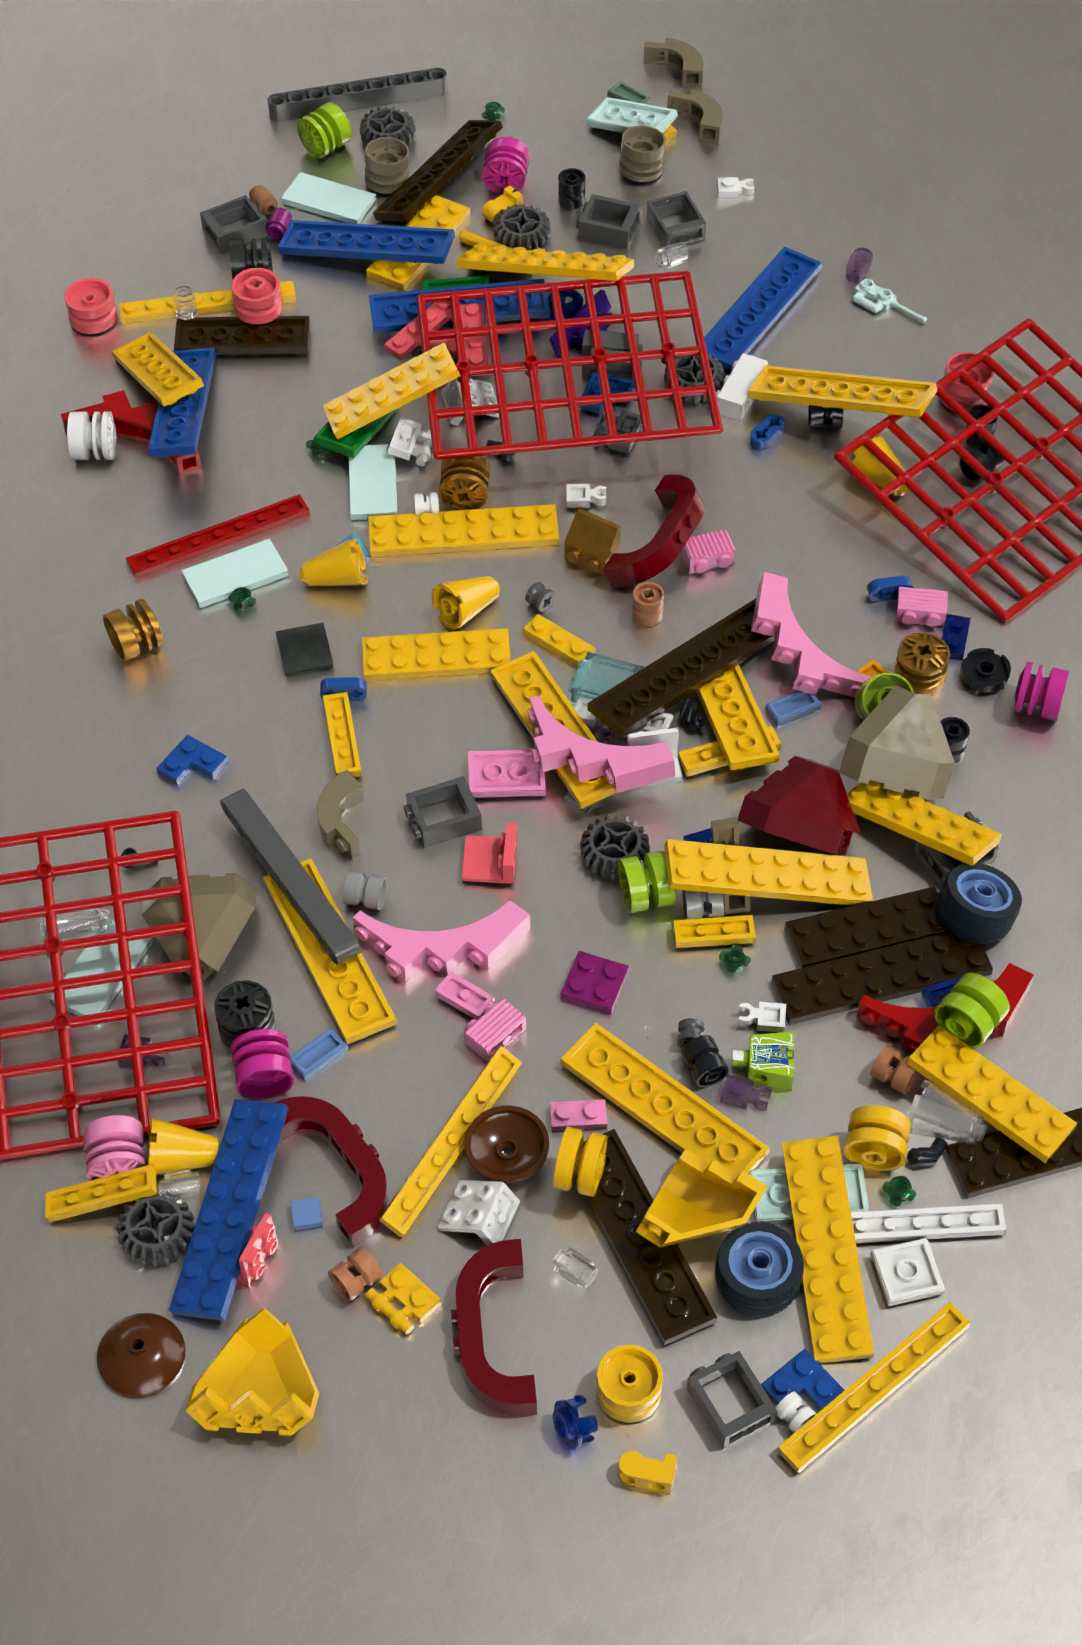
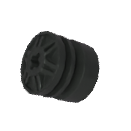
[229,237,273,279]
[214,980,276,1049]

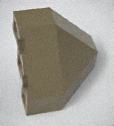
[839,685,955,799]
[142,873,257,982]

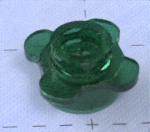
[482,102,505,120]
[306,439,332,458]
[228,587,256,611]
[719,945,751,973]
[882,1176,916,1206]

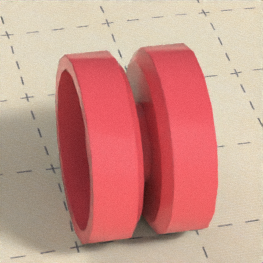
[231,268,283,324]
[65,278,117,334]

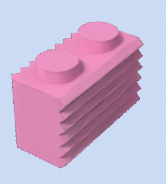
[680,529,736,573]
[896,587,948,627]
[464,998,526,1062]

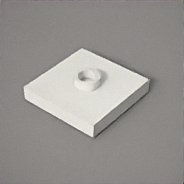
[870,1238,945,1306]

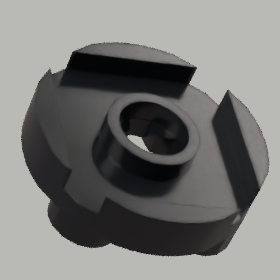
[960,648,1011,693]

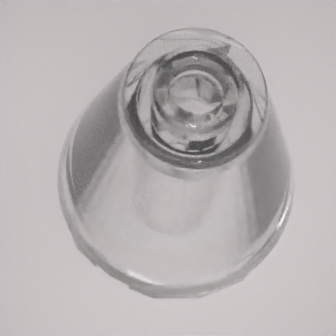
[37,906,112,958]
[907,1080,987,1144]

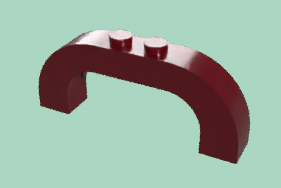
[603,475,705,587]
[274,1096,388,1248]
[451,1239,537,1416]

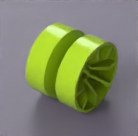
[854,672,914,721]
[618,850,676,914]
[934,973,1010,1048]

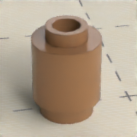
[249,185,278,216]

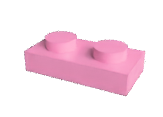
[435,972,495,1020]
[550,1099,607,1132]

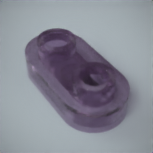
[845,248,873,283]

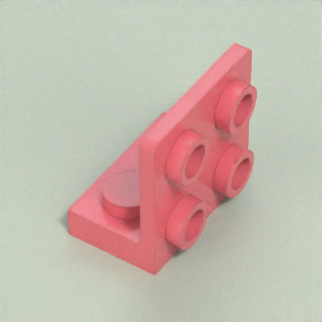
[462,823,518,884]
[237,1212,278,1287]

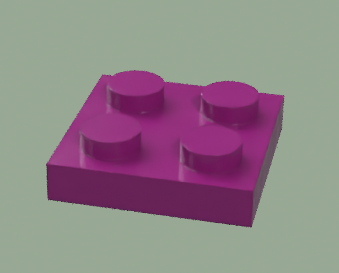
[561,951,629,1014]

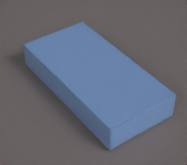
[765,691,822,727]
[289,1028,348,1081]

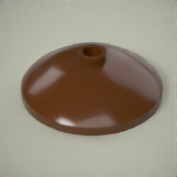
[465,1105,549,1183]
[97,1313,186,1398]

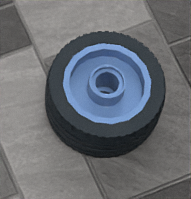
[936,863,1022,944]
[715,1222,804,1317]

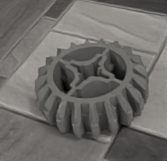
[359,107,416,146]
[493,204,551,250]
[664,353,725,404]
[580,814,650,880]
[116,1191,195,1267]

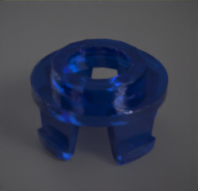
[548,290,583,320]
[552,1395,598,1449]

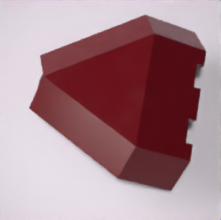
[737,756,861,855]

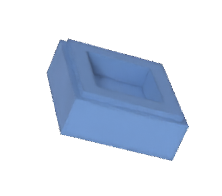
[290,1197,323,1231]

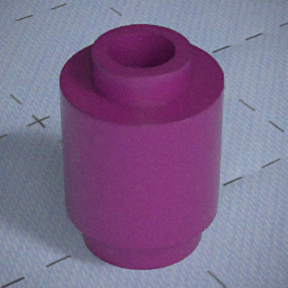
[266,208,292,240]

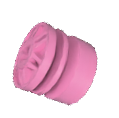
[83,1115,146,1181]

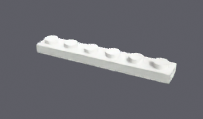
[851,1204,1006,1243]

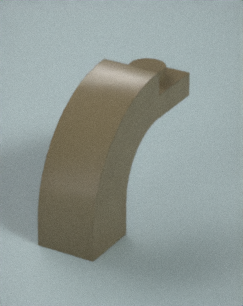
[644,38,703,88]
[667,89,723,144]
[317,770,363,859]
[710,817,750,915]

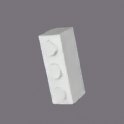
[716,353,768,421]

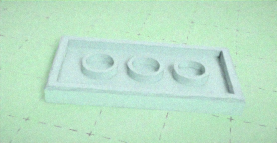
[586,97,678,133]
[281,172,376,224]
[349,444,398,520]
[181,539,289,608]
[49,918,153,1016]
[750,1163,869,1225]

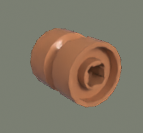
[632,582,664,628]
[870,1044,919,1095]
[328,1246,383,1301]

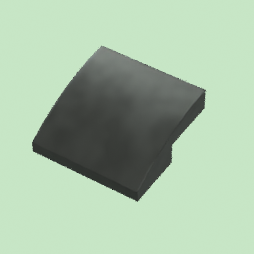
[275,622,333,675]

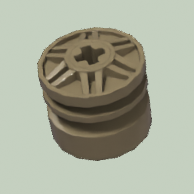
[619,125,666,182]
[365,137,409,194]

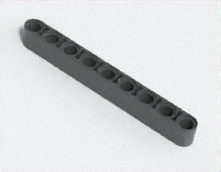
[268,68,447,122]
[220,788,361,966]

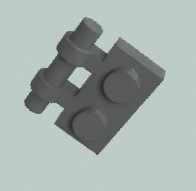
[593,410,642,454]

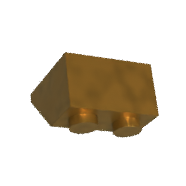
[564,508,621,576]

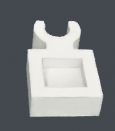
[717,177,754,198]
[566,484,606,508]
[738,1002,786,1032]

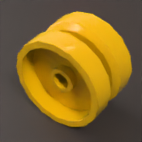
[844,1105,911,1171]
[553,1126,607,1197]
[596,1344,663,1423]

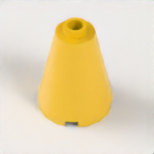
[849,434,909,496]
[299,538,368,586]
[431,576,500,630]
[146,1118,221,1175]

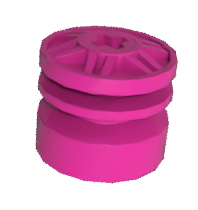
[482,137,530,194]
[1014,661,1069,722]
[231,1029,294,1100]

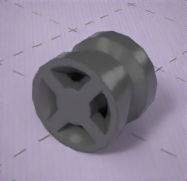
[525,582,555,612]
[677,1018,705,1049]

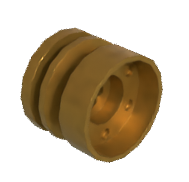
[439,456,490,510]
[103,598,163,661]
[894,632,950,697]

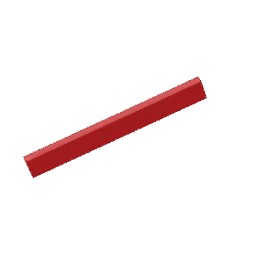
[126,494,310,579]

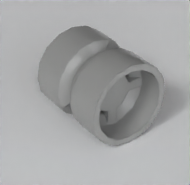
[342,870,387,910]
[682,890,724,920]

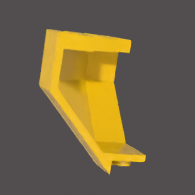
[636,1149,768,1248]
[185,1307,319,1436]

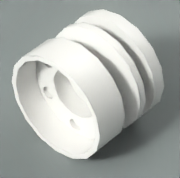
[67,412,117,460]

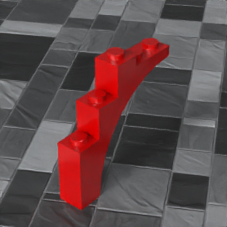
[60,390,202,474]
[857,963,1034,1056]

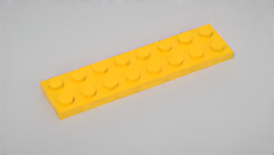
[456,244,634,281]
[748,365,937,417]
[368,504,559,558]
[490,651,616,809]
[664,839,873,906]
[263,858,397,1045]
[561,1023,769,1175]
[782,1135,874,1364]

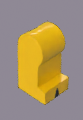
[482,186,523,224]
[618,1451,677,1494]

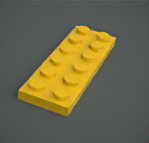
[366,195,470,291]
[112,331,204,406]
[322,343,461,439]
[362,628,511,681]
[696,664,780,770]
[847,781,1001,866]
[906,1025,1077,1163]

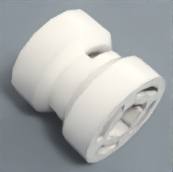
[414,492,439,515]
[776,1391,816,1433]

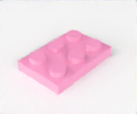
[468,749,546,798]

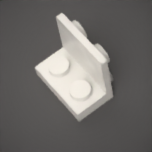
[441,378,499,426]
[627,728,682,789]
[438,1180,520,1246]

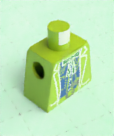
[732,1031,794,1091]

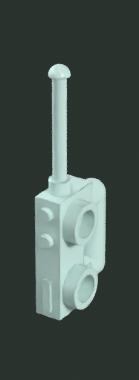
[852,279,927,323]

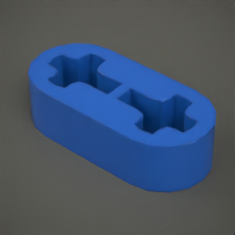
[750,414,785,450]
[867,576,914,602]
[320,677,367,701]

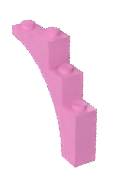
[751,572,871,698]
[527,696,676,793]
[353,900,530,982]

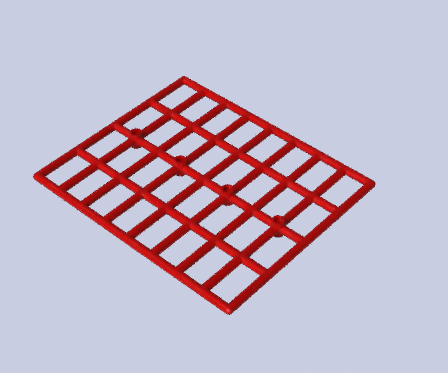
[416,271,723,460]
[834,318,1082,622]
[0,811,221,1161]

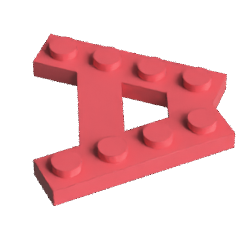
[384,301,489,376]

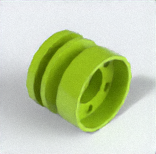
[297,102,352,159]

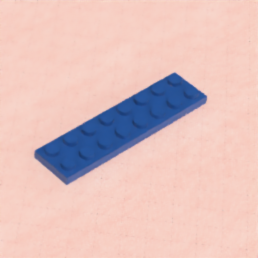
[278,220,455,264]
[704,246,822,371]
[369,279,550,334]
[148,347,216,458]
[169,1099,289,1321]

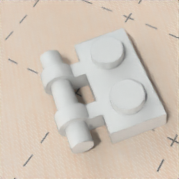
[387,416,432,467]

